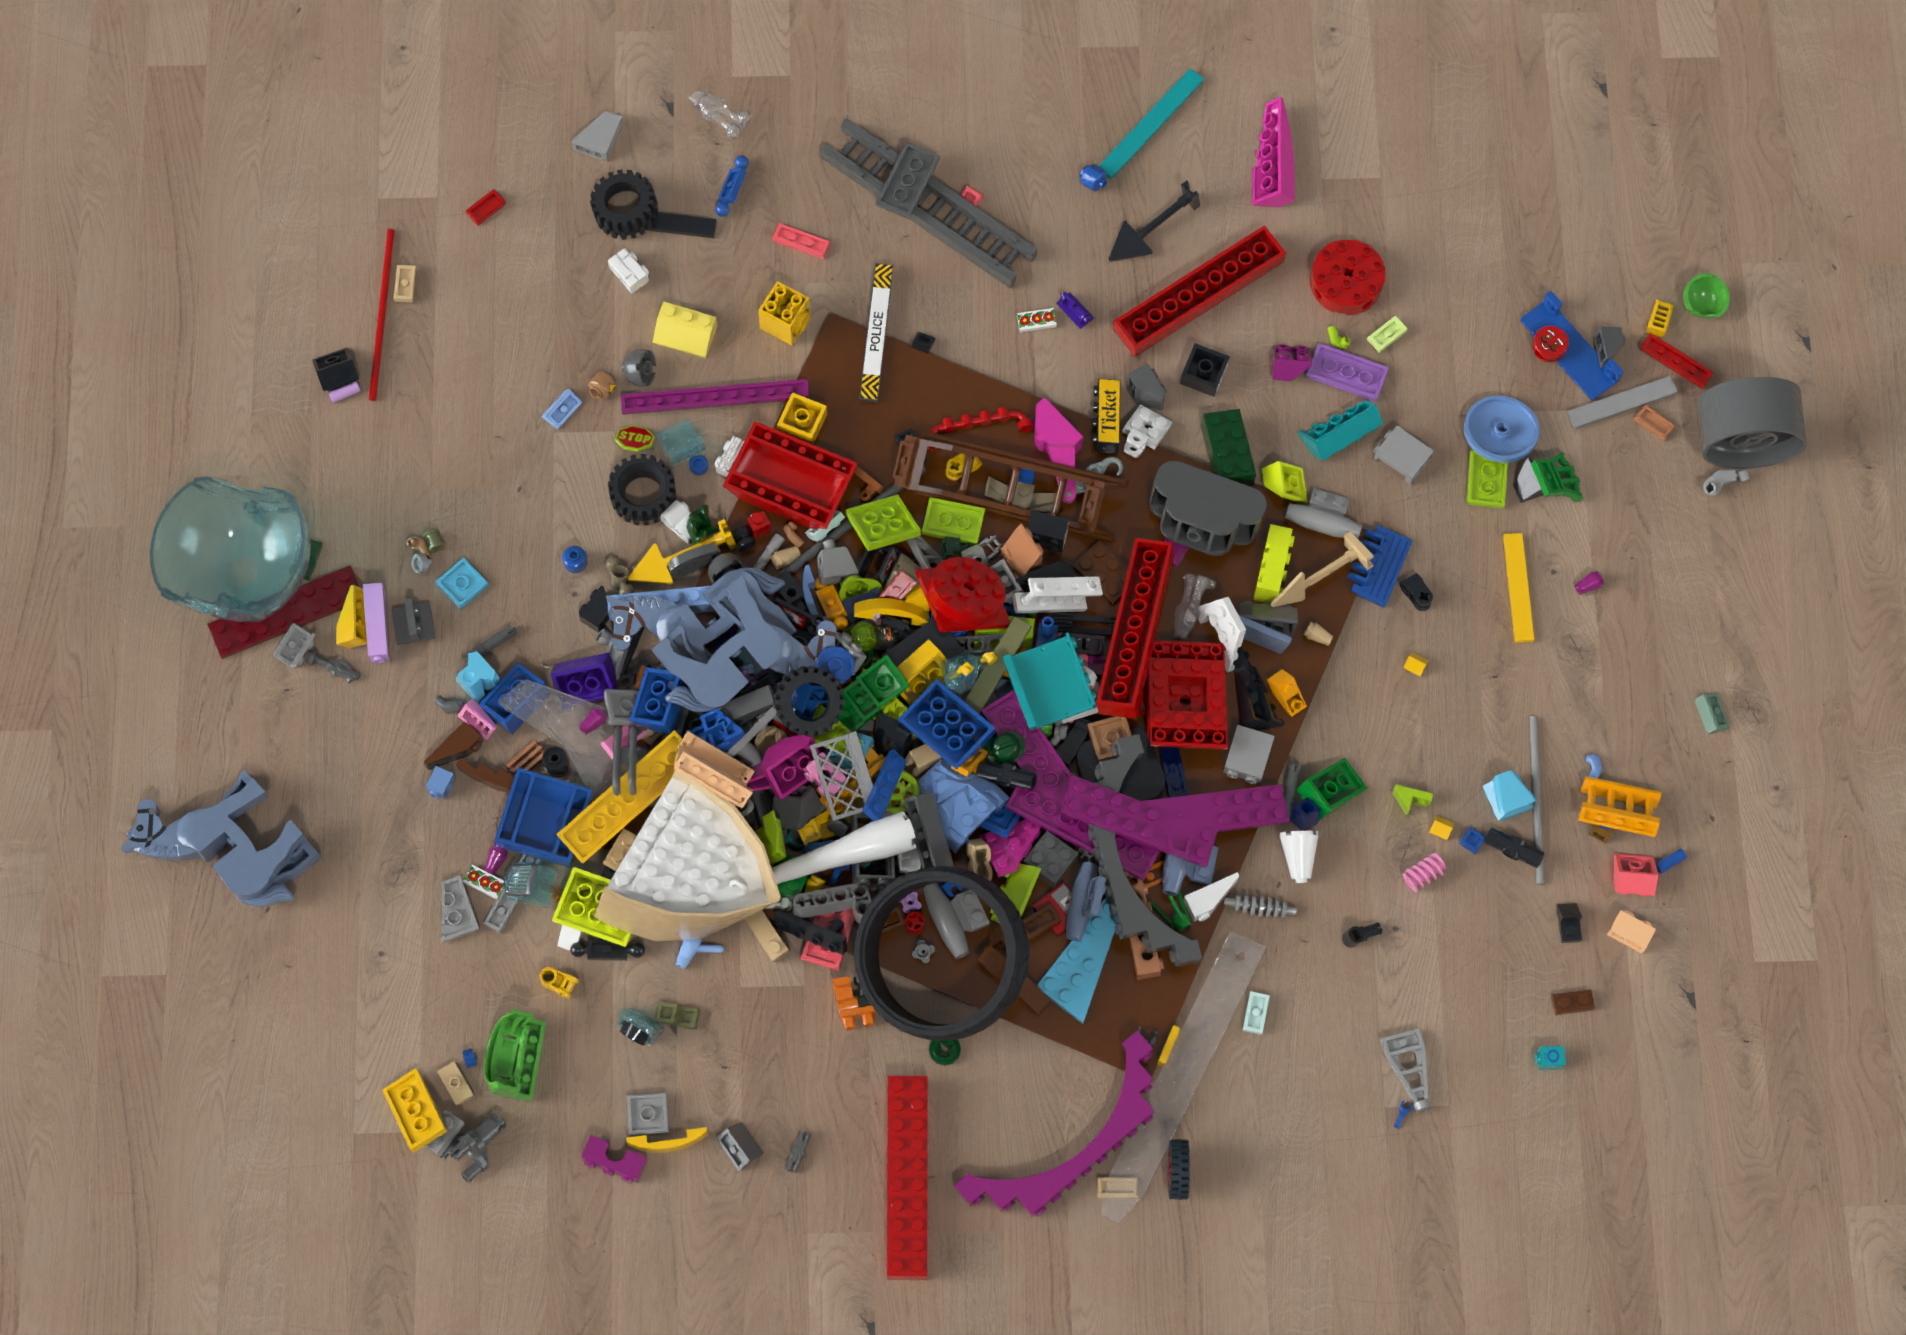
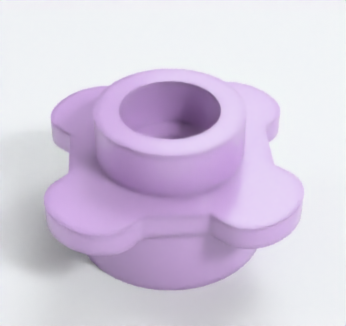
[900,892,921,914]

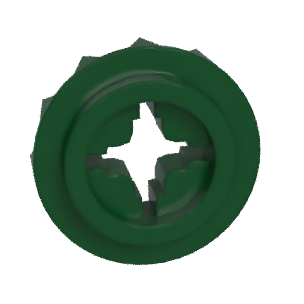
[929,1040,961,1066]

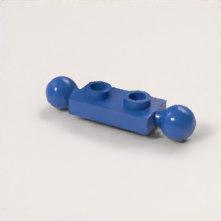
[715,155,749,217]

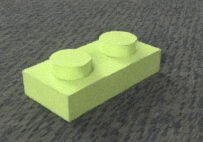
[1367,316,1408,353]

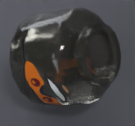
[868,625,898,651]

